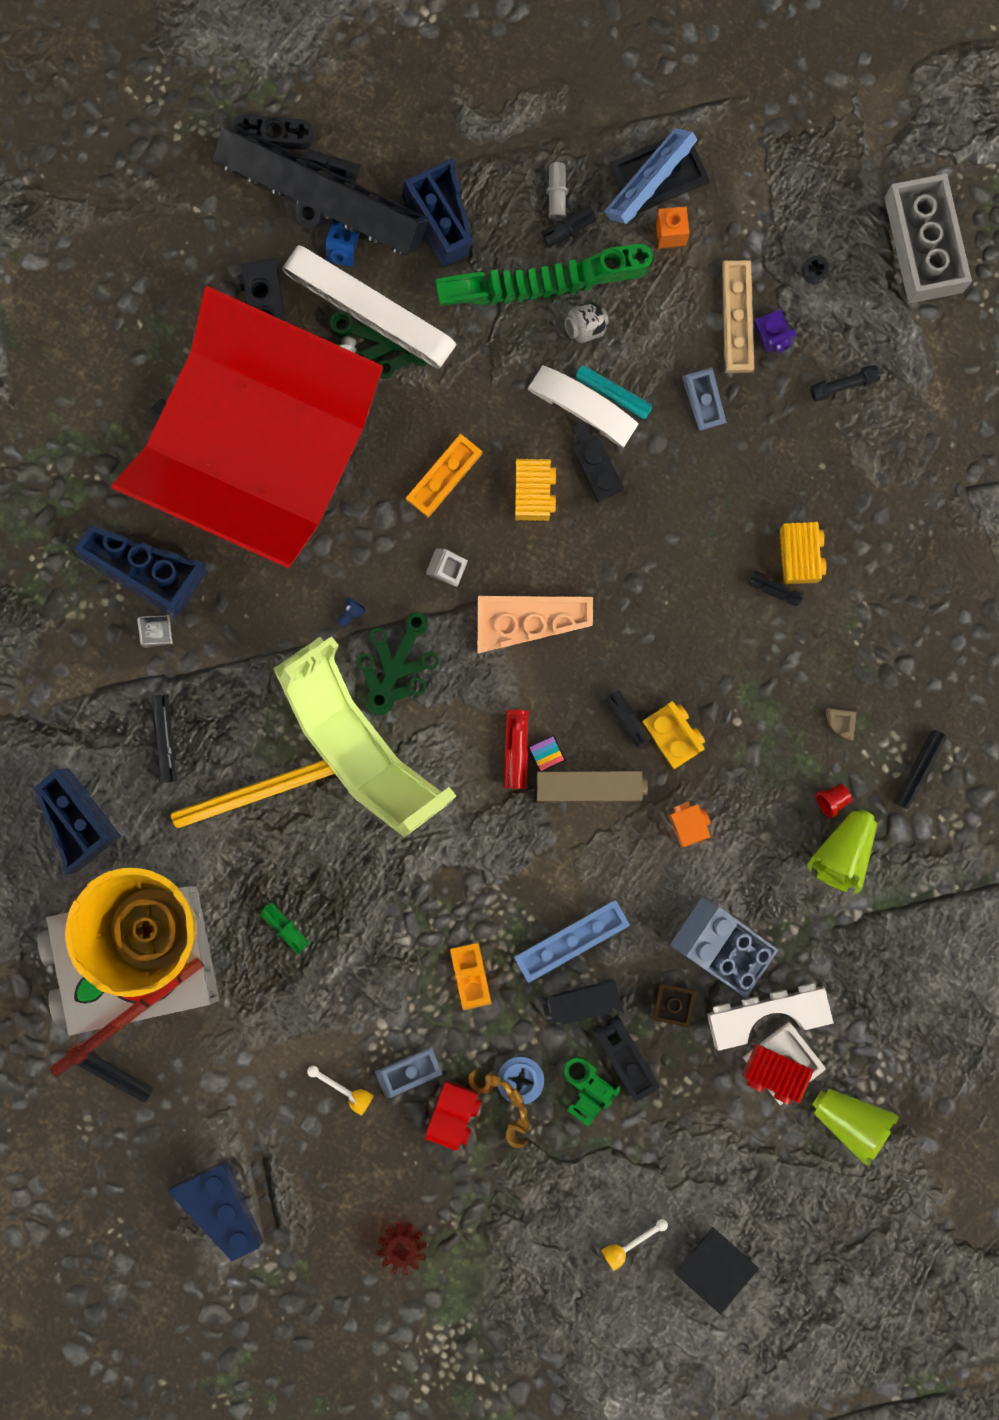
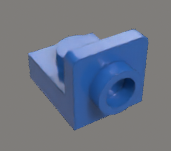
[326,219,360,267]

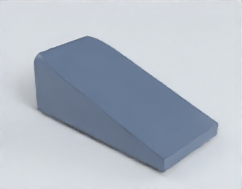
[682,368,727,431]
[375,1047,443,1098]

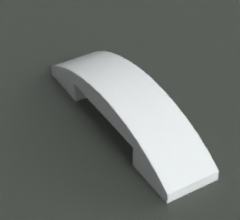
[528,365,638,448]

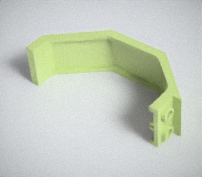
[273,636,456,838]

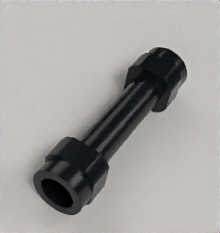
[810,365,880,402]

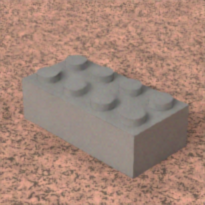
[884,174,972,304]

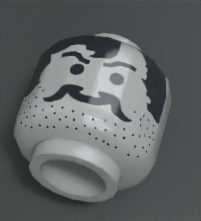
[564,302,609,343]

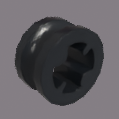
[802,255,829,285]

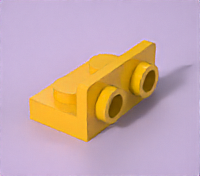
[641,701,705,770]

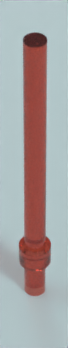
[50,957,204,1077]

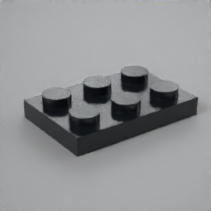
[609,130,709,214]

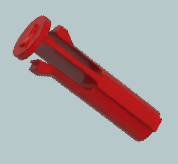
[503,709,529,789]

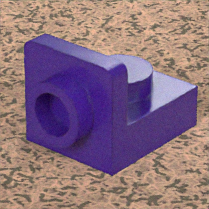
[753,309,797,353]

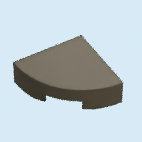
[826,708,857,741]

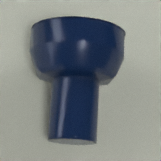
[337,597,367,628]

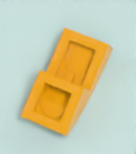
[450,943,492,1010]

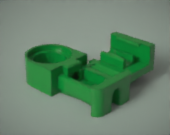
[563,1058,620,1127]

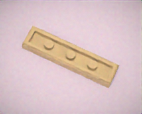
[722,260,754,373]

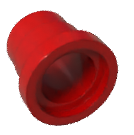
[816,783,852,818]

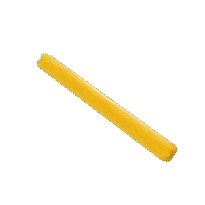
[171,759,335,828]

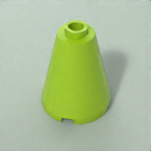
[807,810,877,894]
[812,1088,899,1167]

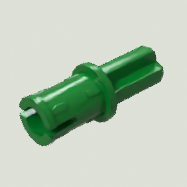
[260,902,311,955]

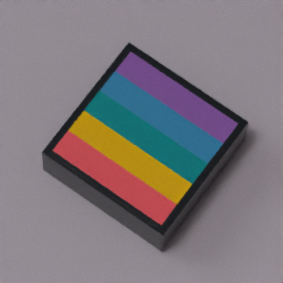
[528,735,566,772]

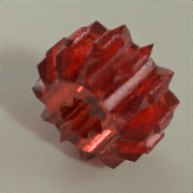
[377,1222,427,1276]

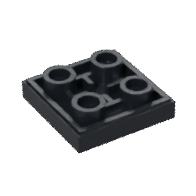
[675,1227,759,1315]

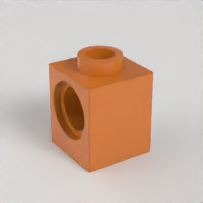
[656,206,690,249]

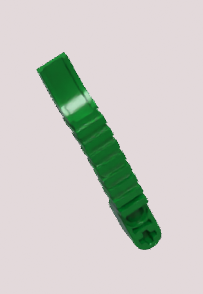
[434,244,653,306]

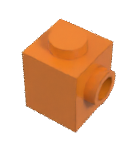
[668,802,711,848]

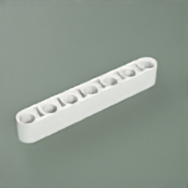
[282,245,456,369]

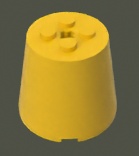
[65,868,197,997]

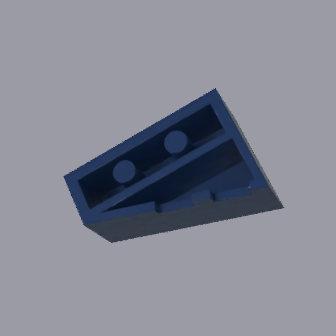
[402,158,472,267]
[34,768,121,875]
[168,1159,264,1261]

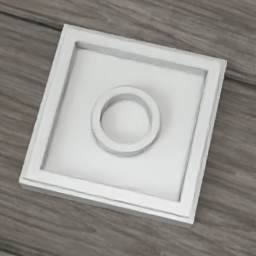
[743,1021,826,1105]

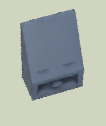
[670,897,778,998]

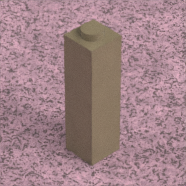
[537,771,648,803]

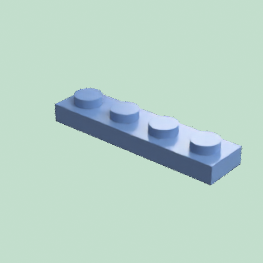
[604,128,697,224]
[514,900,630,983]

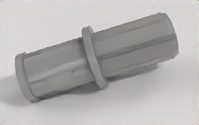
[546,162,568,221]

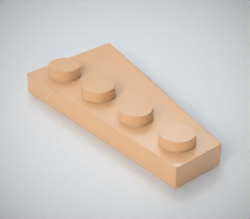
[478,596,593,653]

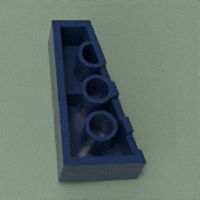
[74,526,207,619]

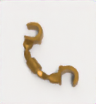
[468,1067,530,1149]

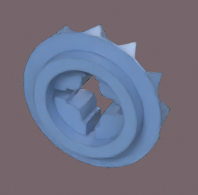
[498,1057,544,1104]

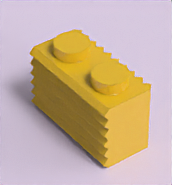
[515,459,556,521]
[780,522,826,584]

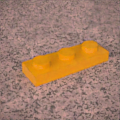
[406,434,482,518]

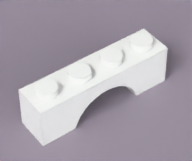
[707,983,833,1051]

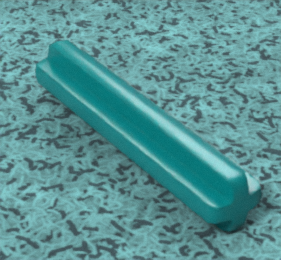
[575,365,652,419]

